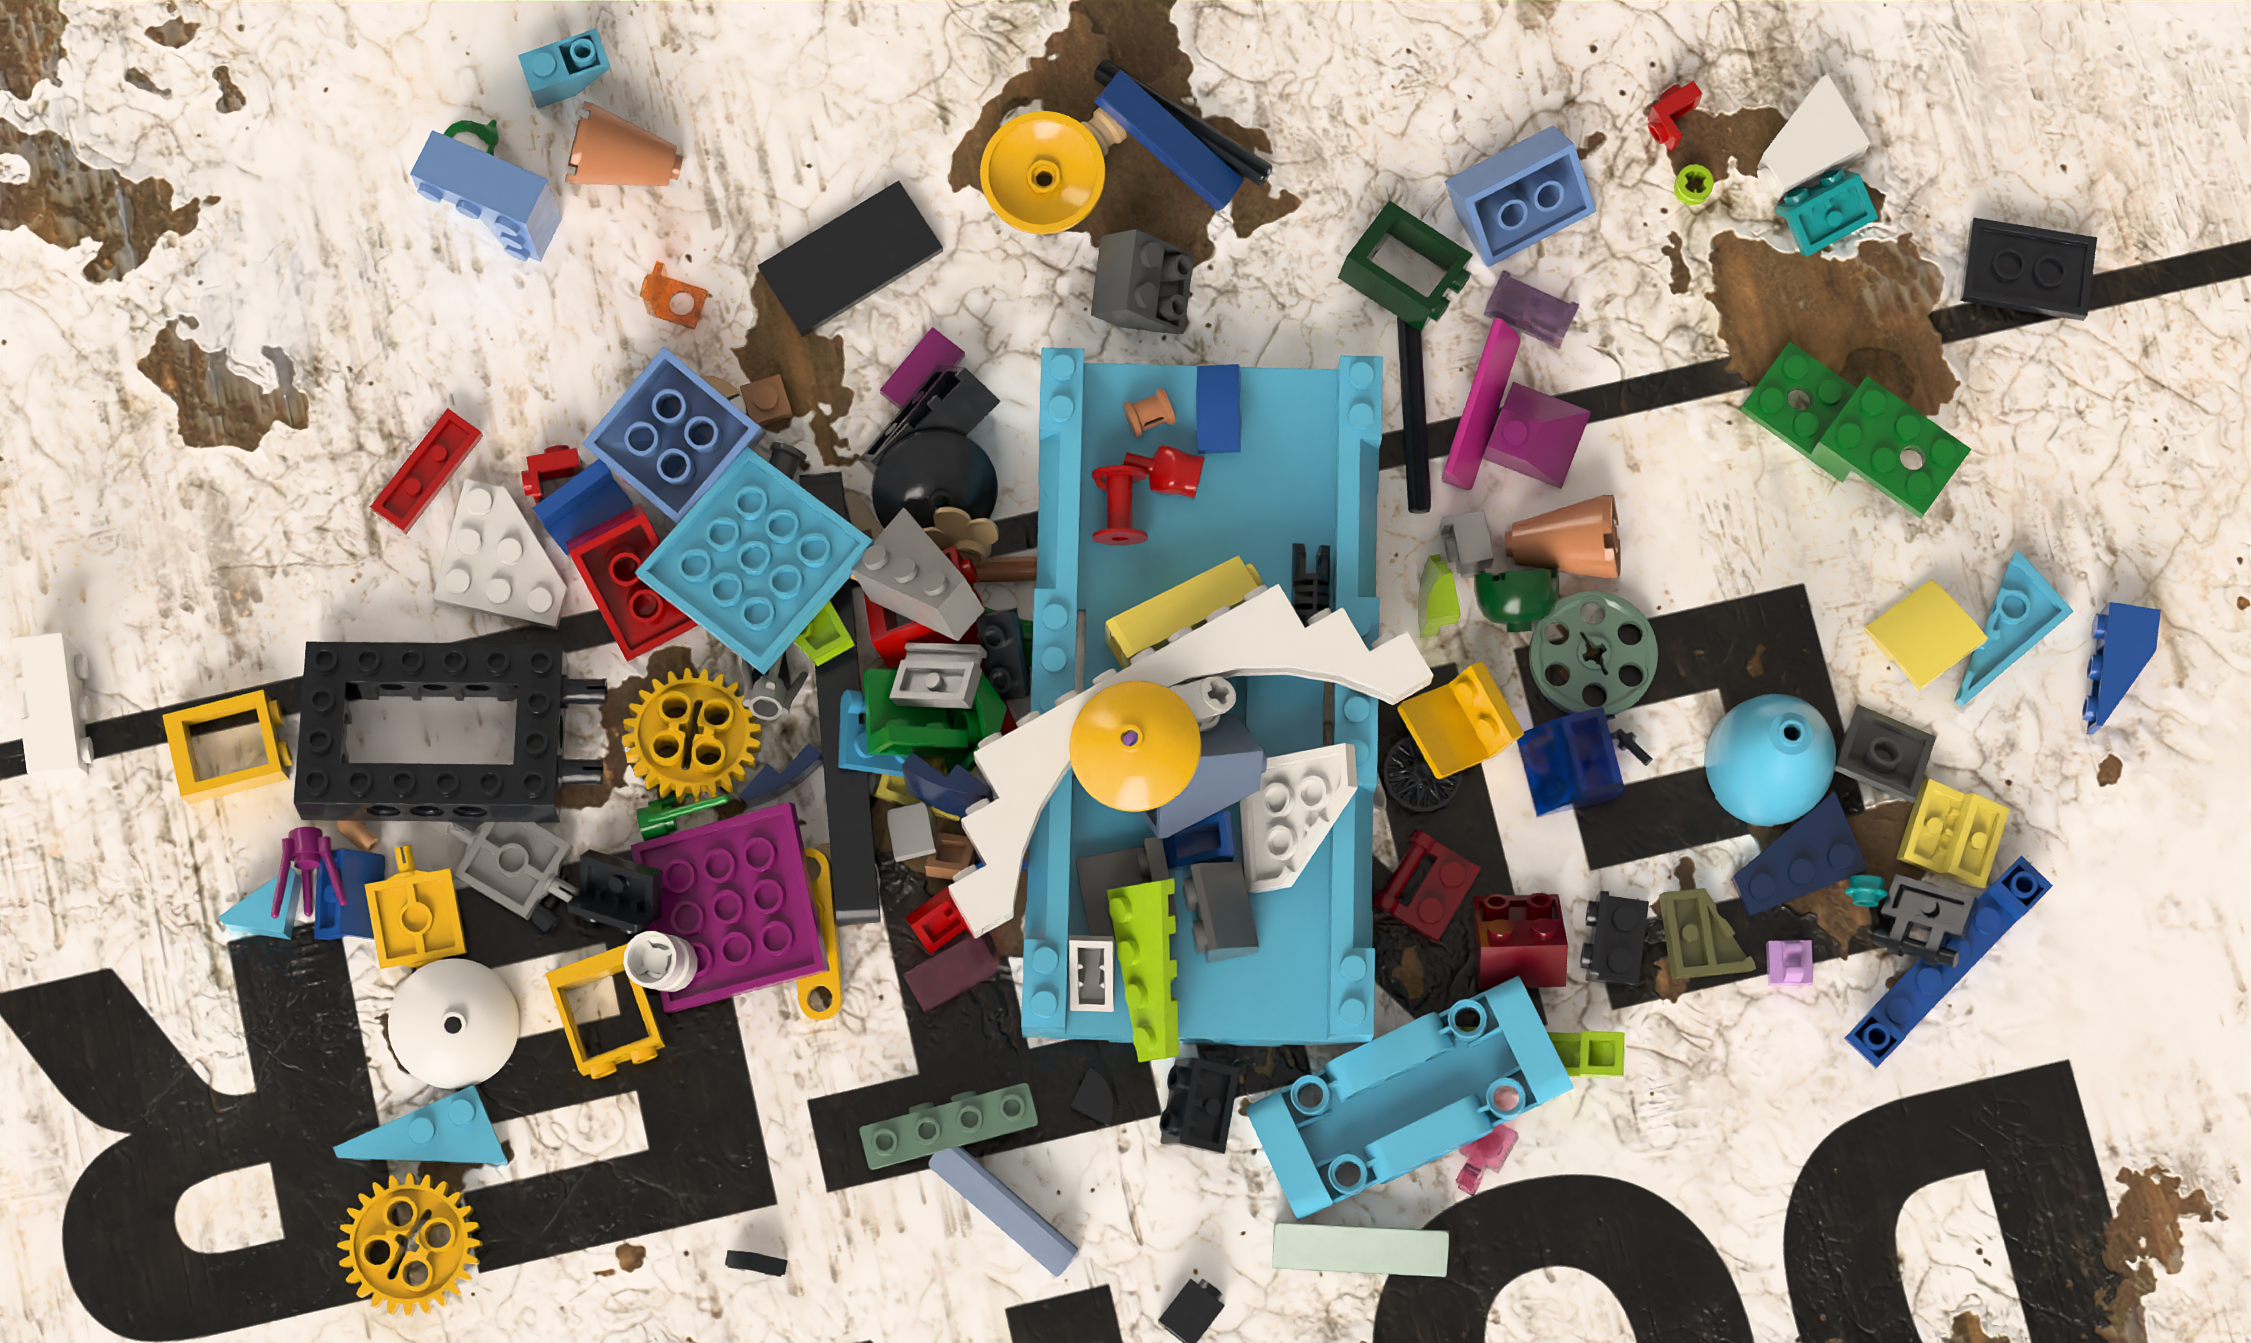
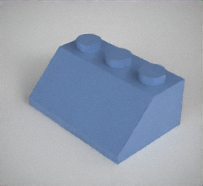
[1444,125,1596,267]

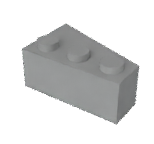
[851,507,985,641]

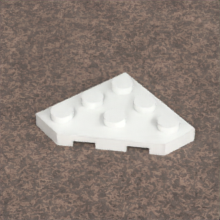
[432,478,568,630]
[1239,743,1358,893]

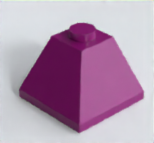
[1483,382,1591,489]

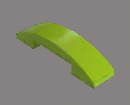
[1457,1026,1626,1078]

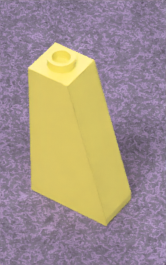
[1105,555,1263,670]

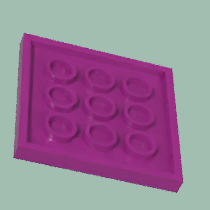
[630,802,830,1013]

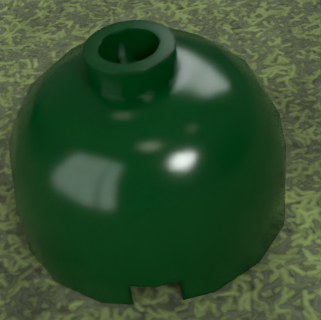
[1473,569,1559,633]

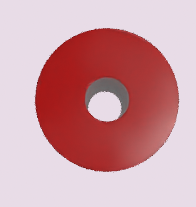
[1092,465,1148,545]

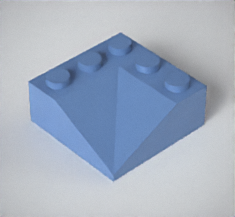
[410,130,562,262]
[582,347,766,524]

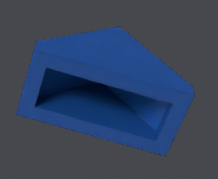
[1162,811,1234,871]

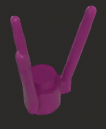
[271,827,347,919]

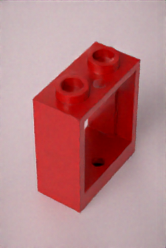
[863,546,985,668]

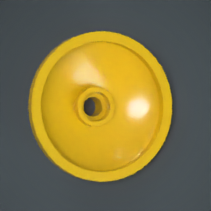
[980,111,1105,235]
[1069,681,1202,812]

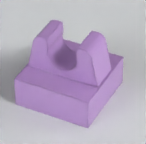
[1766,940,1813,986]

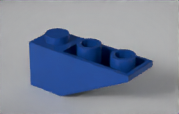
[2082,602,2161,735]

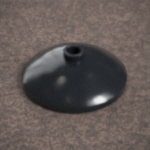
[871,429,998,550]

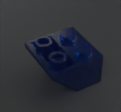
[1516,707,1625,818]

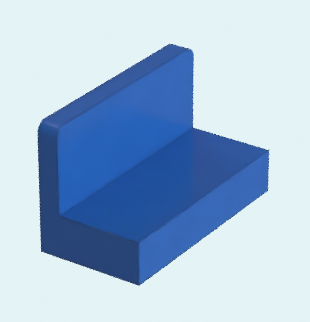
[532,459,633,556]
[314,848,385,940]

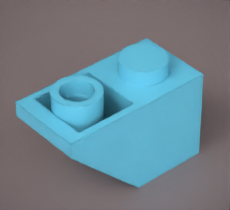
[518,28,611,109]

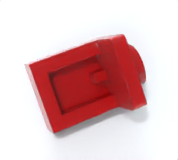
[1647,80,1703,152]
[521,445,583,504]
[905,887,975,954]

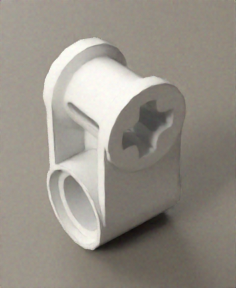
[1168,676,1236,732]

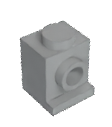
[1439,510,1494,579]

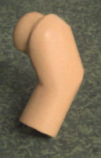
[337,821,380,853]

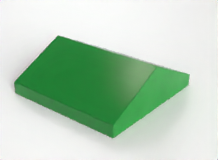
[945,672,1007,775]

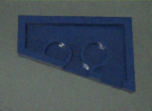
[1731,791,1868,918]

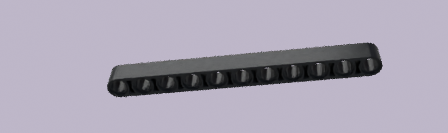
[799,471,881,926]

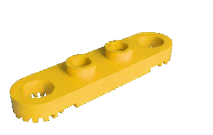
[797,848,844,1021]

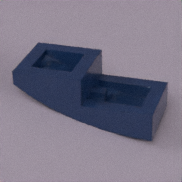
[739,743,823,808]

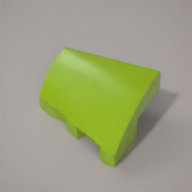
[1418,554,1461,638]

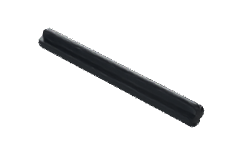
[1094,59,1273,185]
[1397,317,1431,514]

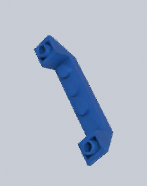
[1844,855,2053,1069]

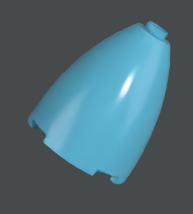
[1704,694,1836,827]

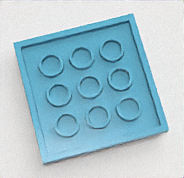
[635,447,874,674]

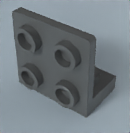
[1076,836,1178,940]

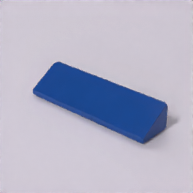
[1094,70,1244,212]

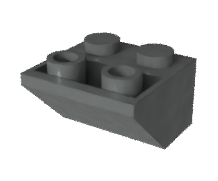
[1091,229,1194,335]
[1182,862,1259,963]

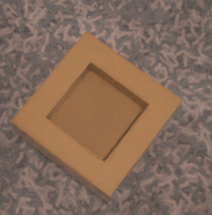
[740,374,793,427]
[925,832,977,880]

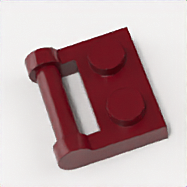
[1372,829,1481,943]

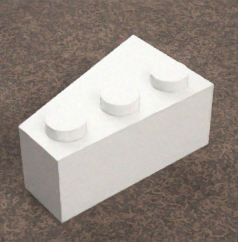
[10,633,94,781]

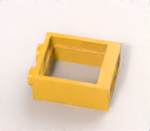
[162,690,293,804]
[545,944,665,1079]

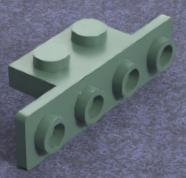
[859,1083,1038,1170]

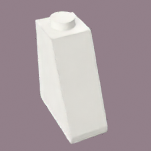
[1757,74,1870,201]

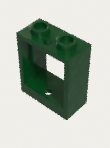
[1338,200,1473,332]

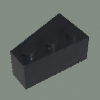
[858,365,1001,475]

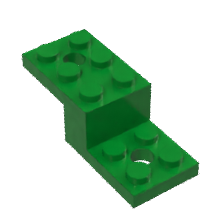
[1740,341,1971,519]

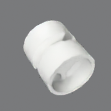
[623,931,698,992]

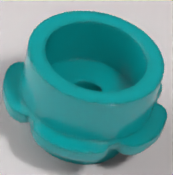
[1845,875,1888,907]

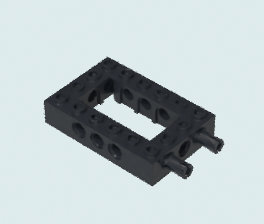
[293,641,608,823]

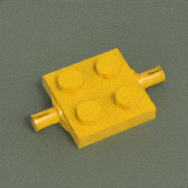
[364,845,467,970]

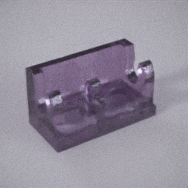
[1484,270,1580,349]

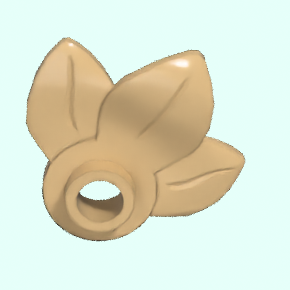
[923,507,999,566]

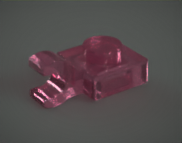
[1455,1124,1519,1196]

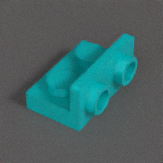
[1774,168,1878,257]

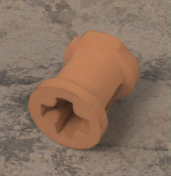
[1122,388,1176,438]

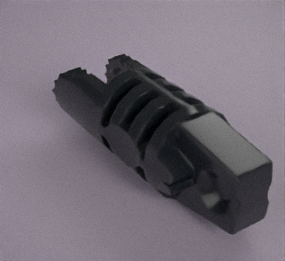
[1291,543,1330,628]

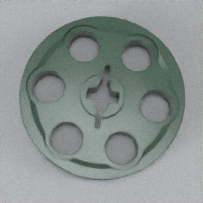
[1529,591,1658,719]

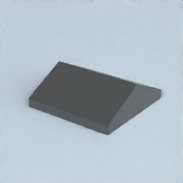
[1835,704,1936,803]

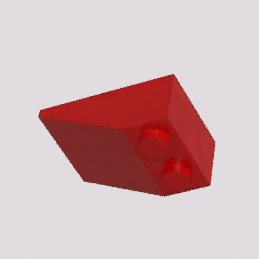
[565,503,698,662]

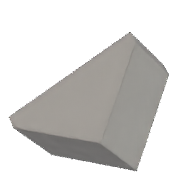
[1069,935,1116,1012]

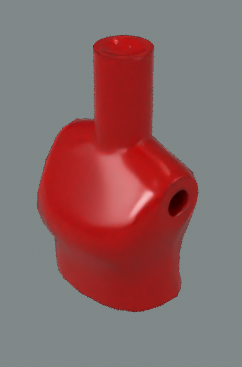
[1123,445,1205,500]

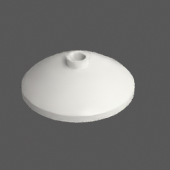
[388,958,519,1089]

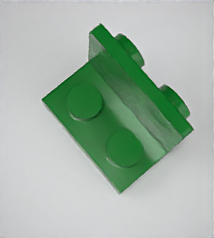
[864,668,968,759]

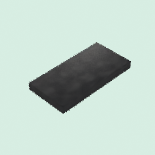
[757,180,943,337]

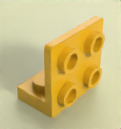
[1397,661,1524,779]

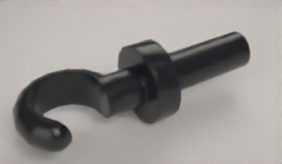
[1598,714,1653,766]

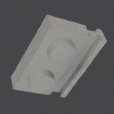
[889,643,987,709]

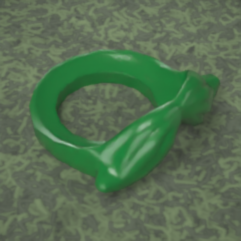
[443,120,499,156]

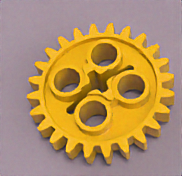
[622,668,762,803]
[337,1173,482,1317]

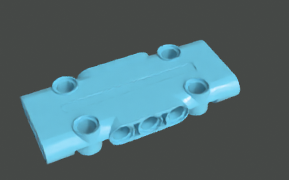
[1244,975,1574,1221]

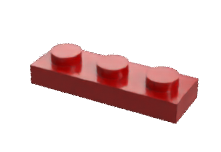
[370,408,483,535]

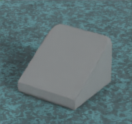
[887,802,937,862]

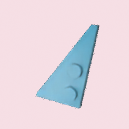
[1954,551,2074,708]
[333,1085,509,1165]

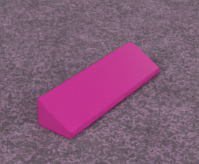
[1441,318,1520,490]

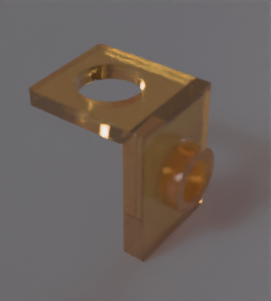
[640,261,708,330]

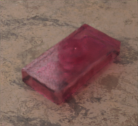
[903,936,1000,1013]

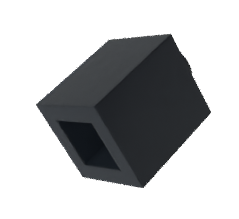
[1157,1278,1225,1343]

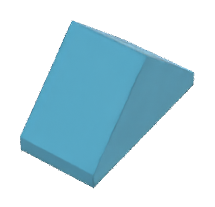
[219,867,302,940]

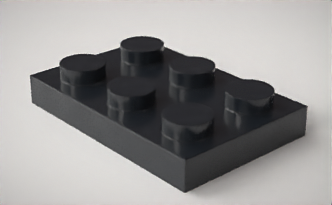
[1960,218,2097,321]

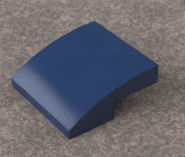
[901,752,994,818]

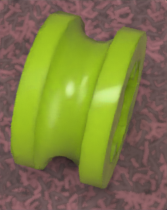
[1674,164,1714,206]

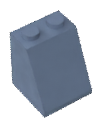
[1134,713,1267,839]

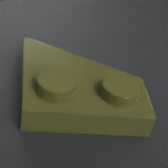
[1659,888,1756,980]

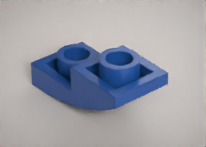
[1196,364,1242,454]

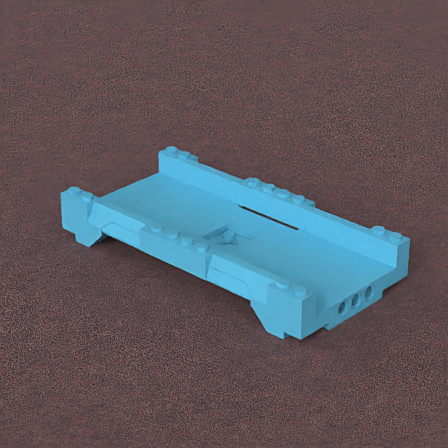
[1021,347,1383,1047]

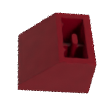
[1473,893,1568,989]

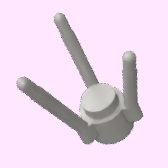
[742,654,808,720]

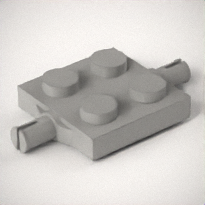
[446,822,580,920]

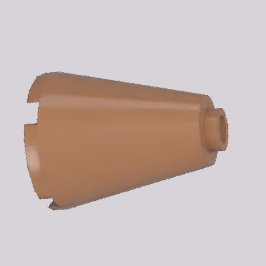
[565,101,683,186]
[1504,494,1621,579]

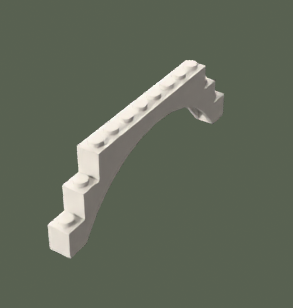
[948,584,1434,939]

